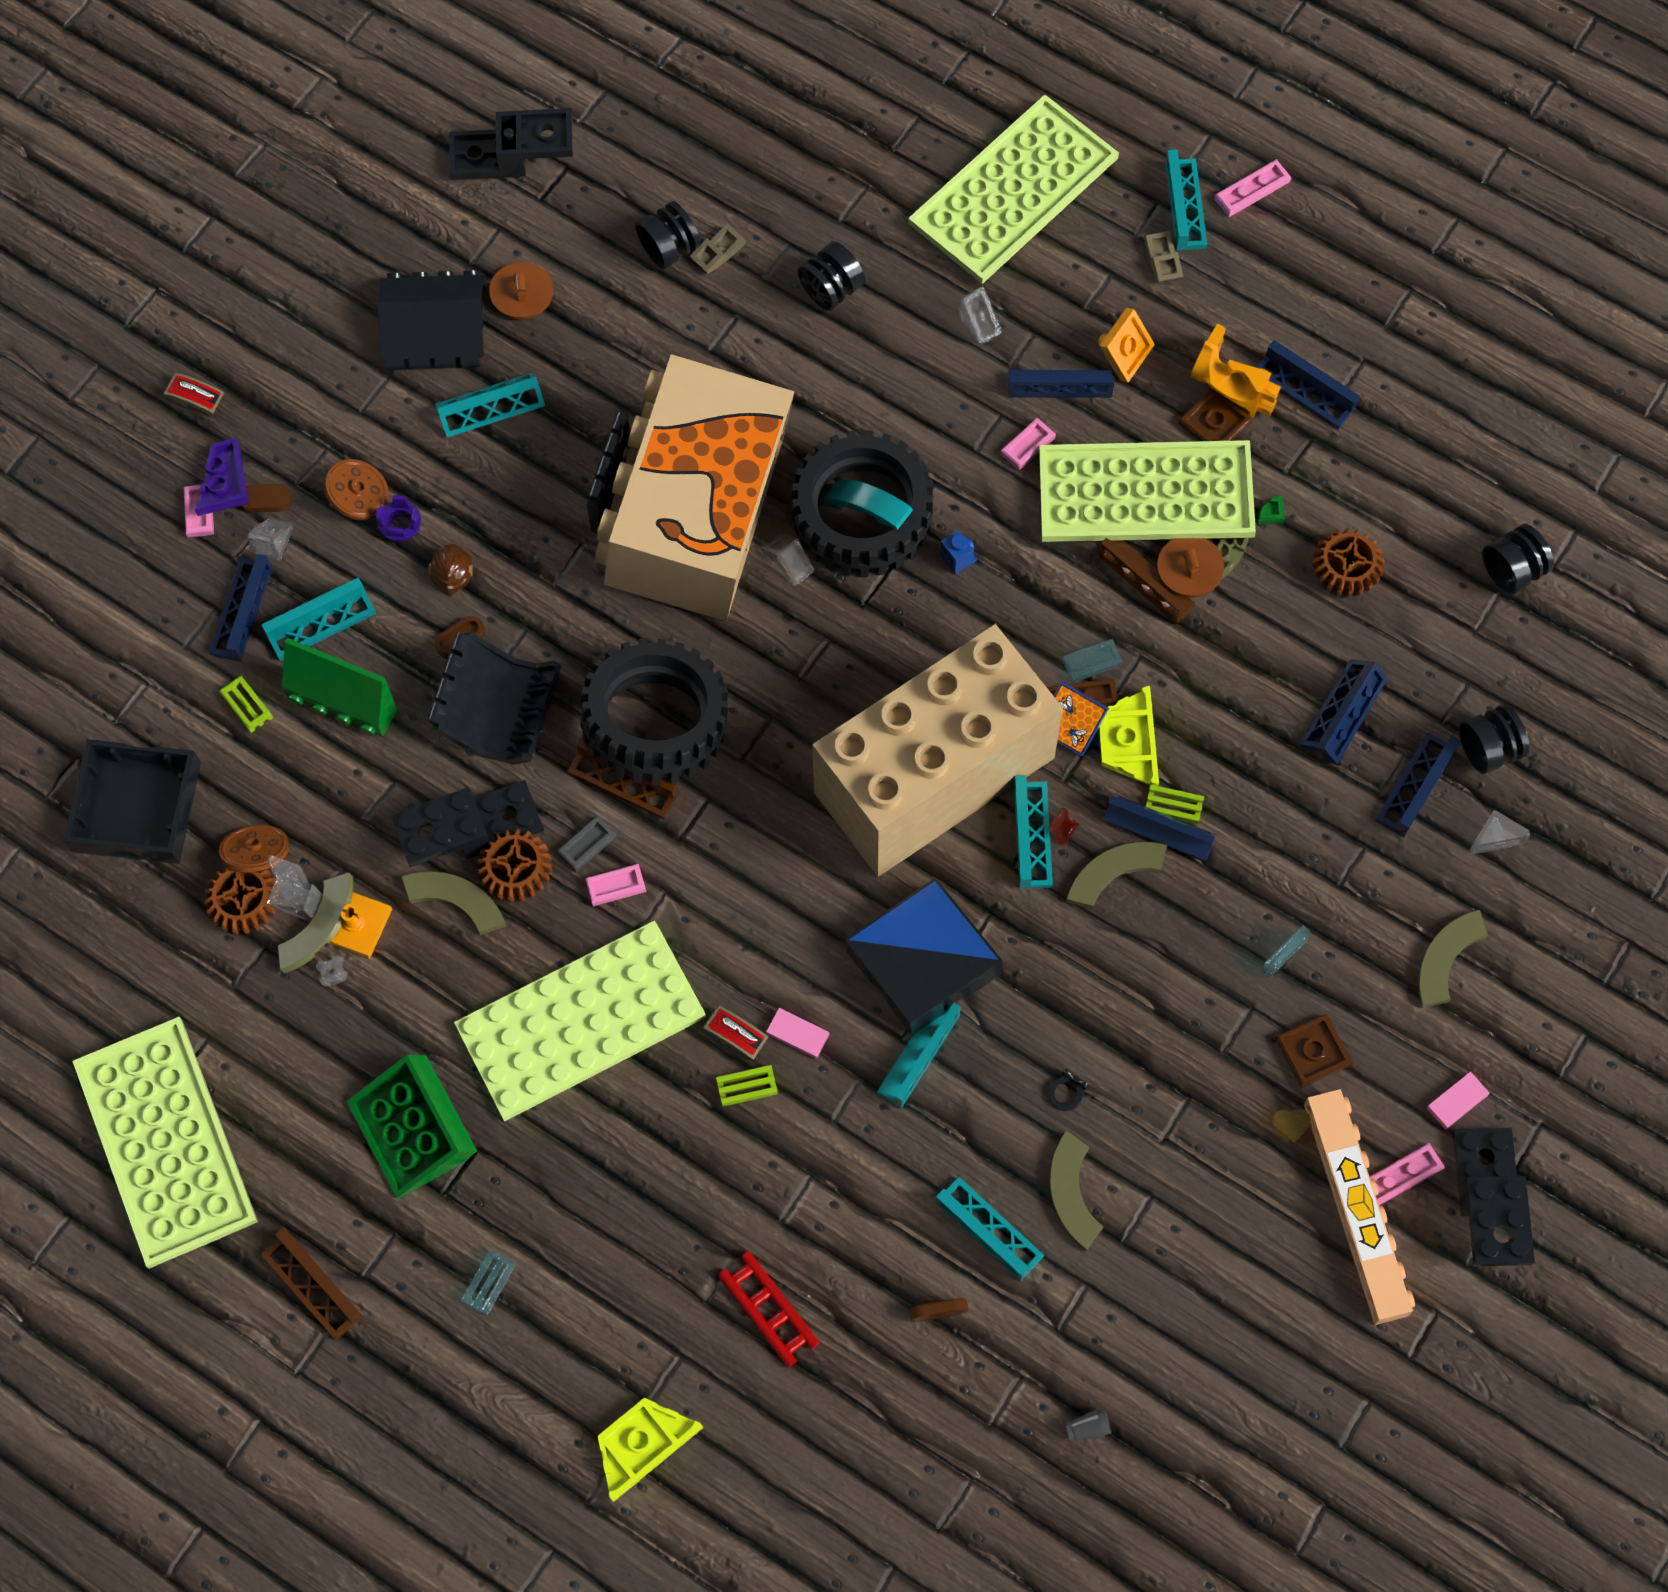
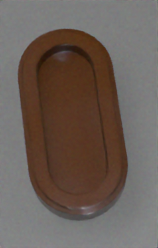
[241,484,292,513]
[435,616,485,659]
[910,1298,969,1322]

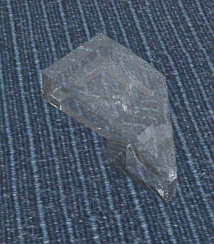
[267,855,312,903]

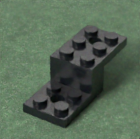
[449,108,573,180]
[391,780,544,867]
[1452,1128,1535,1267]

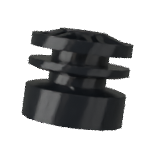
[635,201,701,269]
[797,241,865,311]
[1482,524,1554,595]
[1459,704,1529,774]

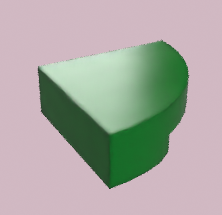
[1257,496,1285,525]

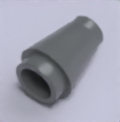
[1066,1409,1111,1441]

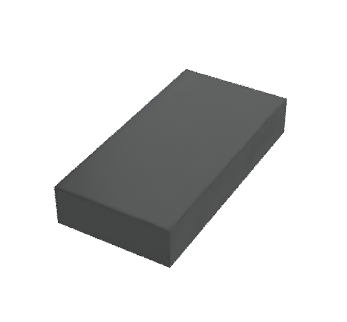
[557,815,617,872]

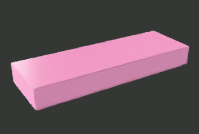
[1214,159,1291,217]
[1370,1143,1445,1206]

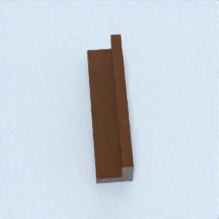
[1098,538,1195,624]
[568,737,679,820]
[261,1227,363,1340]

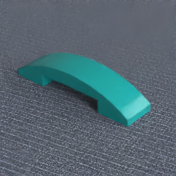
[820,480,913,530]

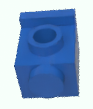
[940,530,977,574]

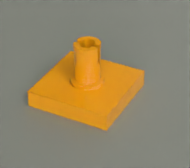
[1098,308,1155,382]
[328,892,392,959]

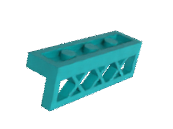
[1165,150,1207,251]
[435,372,545,438]
[261,577,376,661]
[1014,775,1053,889]
[877,1002,961,1109]
[935,1177,1044,1282]

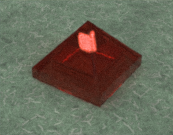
[1048,807,1079,846]

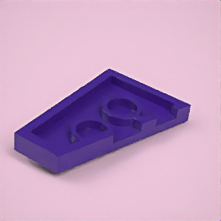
[195,437,249,516]

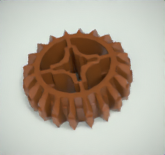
[1312,527,1385,598]
[477,828,552,903]
[204,866,280,935]

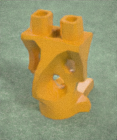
[1190,323,1281,418]

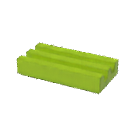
[219,676,273,733]
[1146,785,1204,824]
[716,1065,778,1107]

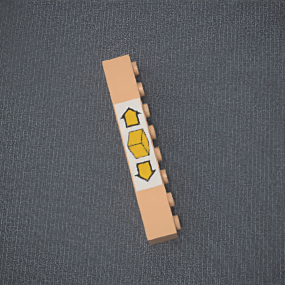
[1304,1089,1415,1325]

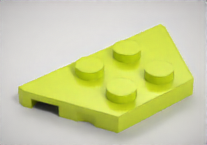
[1098,686,1159,786]
[598,1398,703,1502]

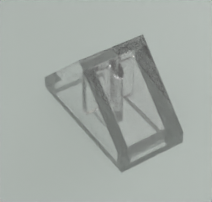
[959,287,1002,345]
[248,517,294,561]
[761,533,814,587]
[1469,810,1530,855]
[267,878,323,922]

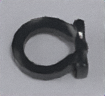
[1049,1069,1089,1111]

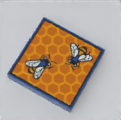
[1054,682,1110,756]

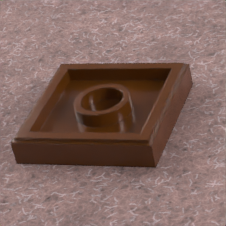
[1178,389,1253,441]
[1275,1013,1353,1088]

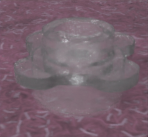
[316,956,348,987]

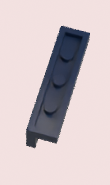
[1256,340,1360,430]
[1008,370,1114,398]
[209,554,272,662]
[1300,659,1388,764]
[1375,732,1460,837]
[1103,793,1217,861]

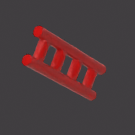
[717,1251,820,1368]

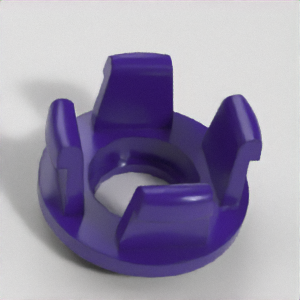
[376,495,421,542]

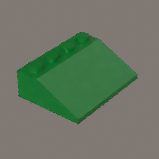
[282,638,397,737]
[346,1054,477,1198]

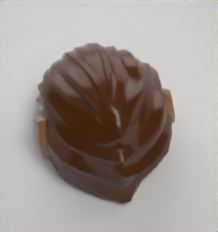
[429,544,473,596]

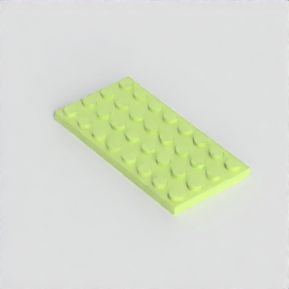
[908,95,1119,284]
[1039,440,1256,542]
[454,921,706,1122]
[73,1017,258,1269]

